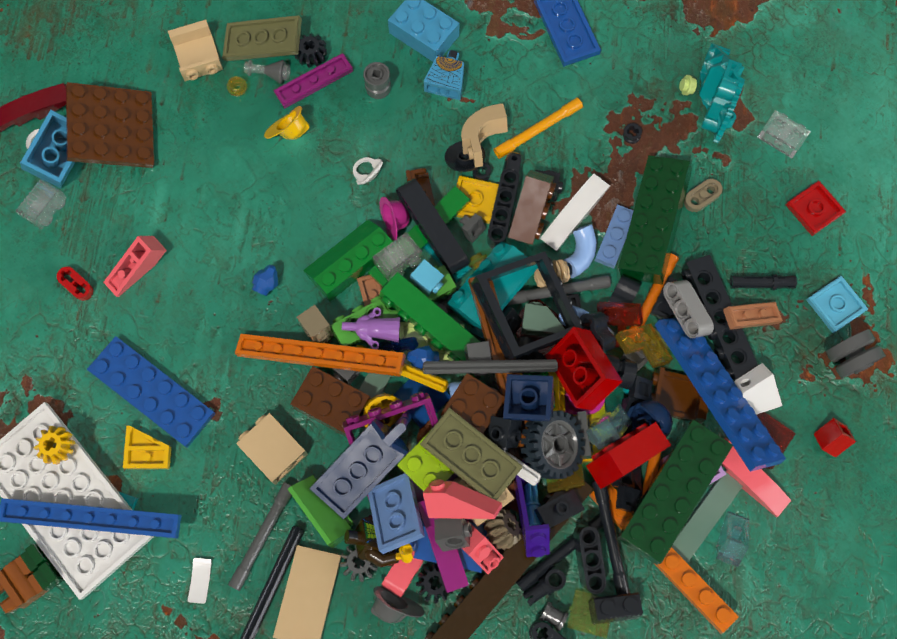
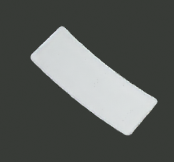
[188,558,211,604]

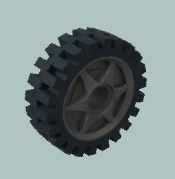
[521,411,585,479]

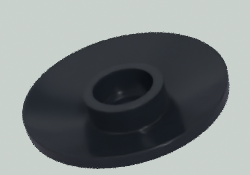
[445,141,486,172]

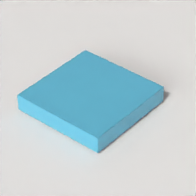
[806,276,868,333]

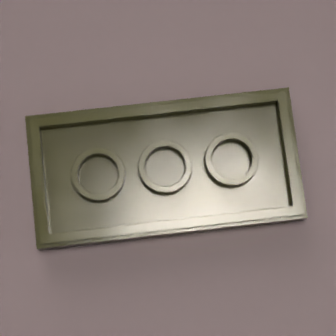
[222,15,302,61]
[420,408,523,500]

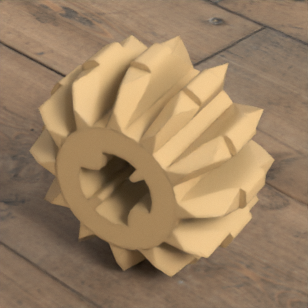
[534,260,570,288]

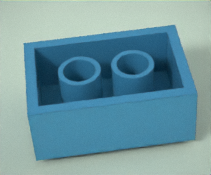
[388,0,459,62]
[20,110,75,189]

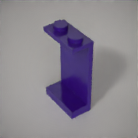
[514,460,550,557]

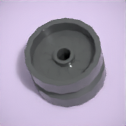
[825,329,886,379]

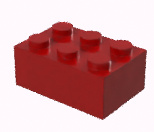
[545,327,623,410]
[586,422,671,489]

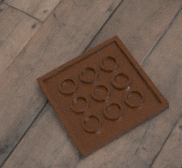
[66,82,154,168]

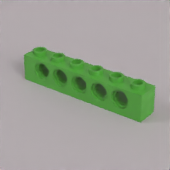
[331,265,457,347]

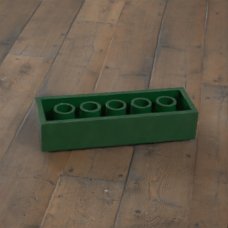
[618,155,691,285]
[617,420,733,565]

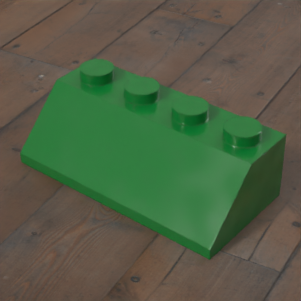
[303,220,394,302]

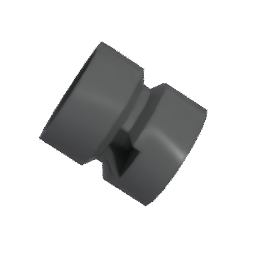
[363,62,391,99]

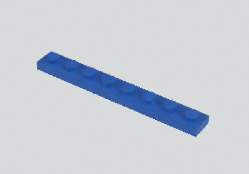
[0,498,182,538]

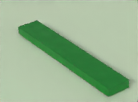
[368,186,470,287]

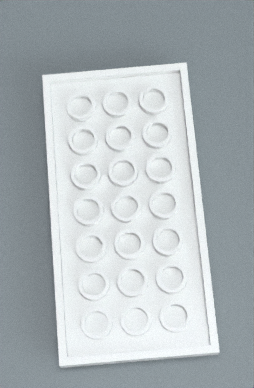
[0,402,154,600]

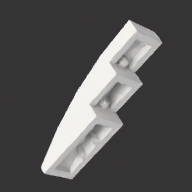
[540,174,610,251]

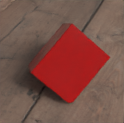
[814,418,856,457]

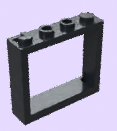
[470,251,583,360]

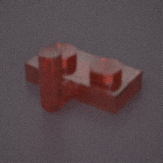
[597,302,643,347]

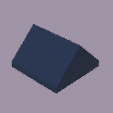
[503,374,554,421]

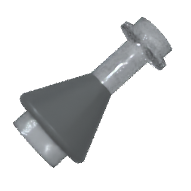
[244,60,290,84]

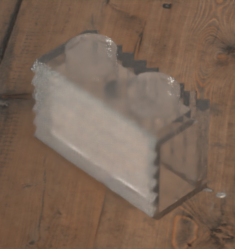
[16,179,67,230]
[373,232,422,281]

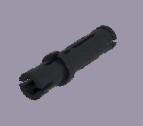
[730,273,797,290]

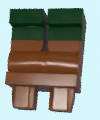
[0,543,64,613]

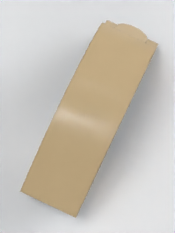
[461,103,508,167]

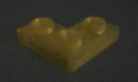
[615,324,673,368]

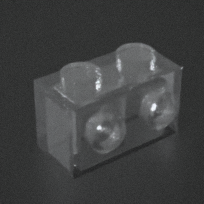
[757,110,811,158]

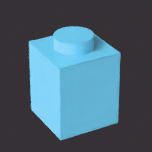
[409,259,444,297]

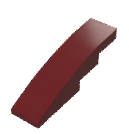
[0,83,66,132]

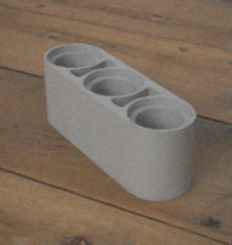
[663,280,714,338]

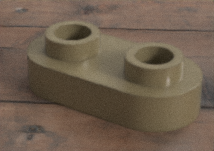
[684,179,722,212]

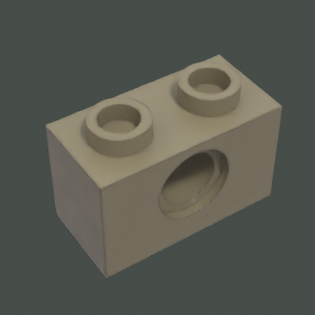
[297,305,334,344]

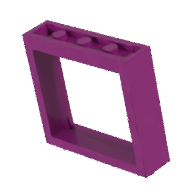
[343,392,438,499]

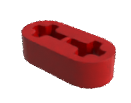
[56,267,94,301]

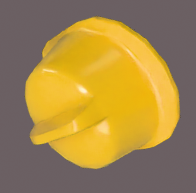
[264,106,310,140]

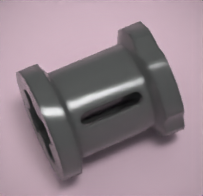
[539,601,569,631]

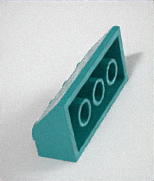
[447,242,538,329]

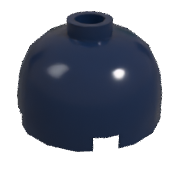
[627,400,673,438]

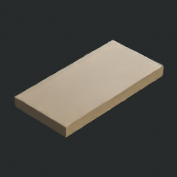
[273,545,341,639]

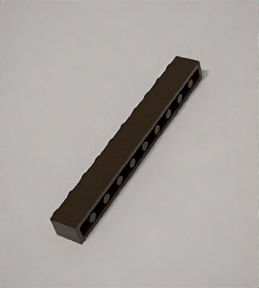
[425,472,594,639]

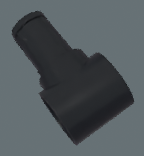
[522,569,566,607]

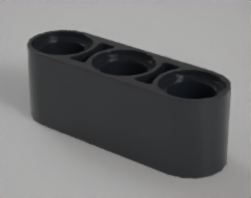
[573,524,606,594]

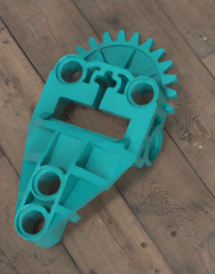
[699,43,745,143]

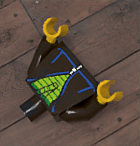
[344,514,413,568]

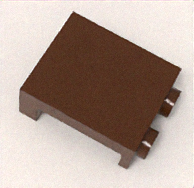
[651,366,708,424]

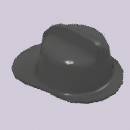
[371,586,424,623]

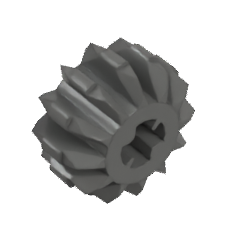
[340,545,378,582]

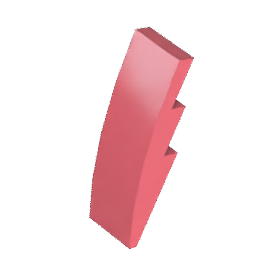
[722,438,791,518]

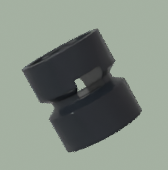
[606,353,637,390]

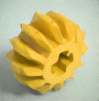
[33,426,75,465]

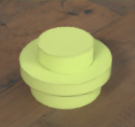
[679,75,697,96]

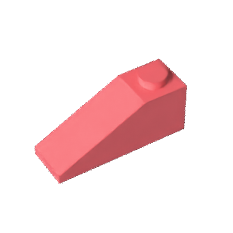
[103,236,167,297]
[423,479,502,519]

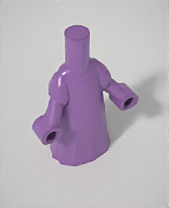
[342,307,400,350]

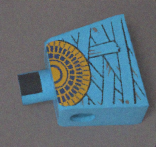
[424,50,464,100]

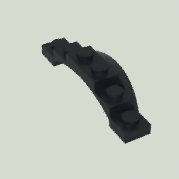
[611,375,653,513]

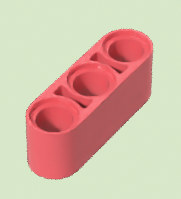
[381,551,424,598]

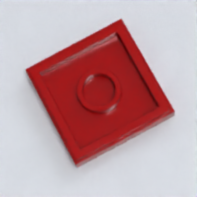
[786,181,846,236]

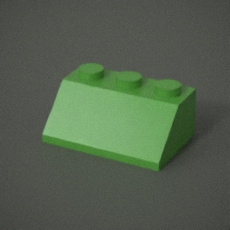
[288,475,355,548]

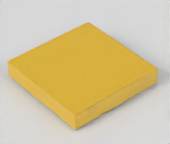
[455,176,499,224]

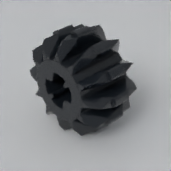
[294,32,327,68]
[416,563,453,604]

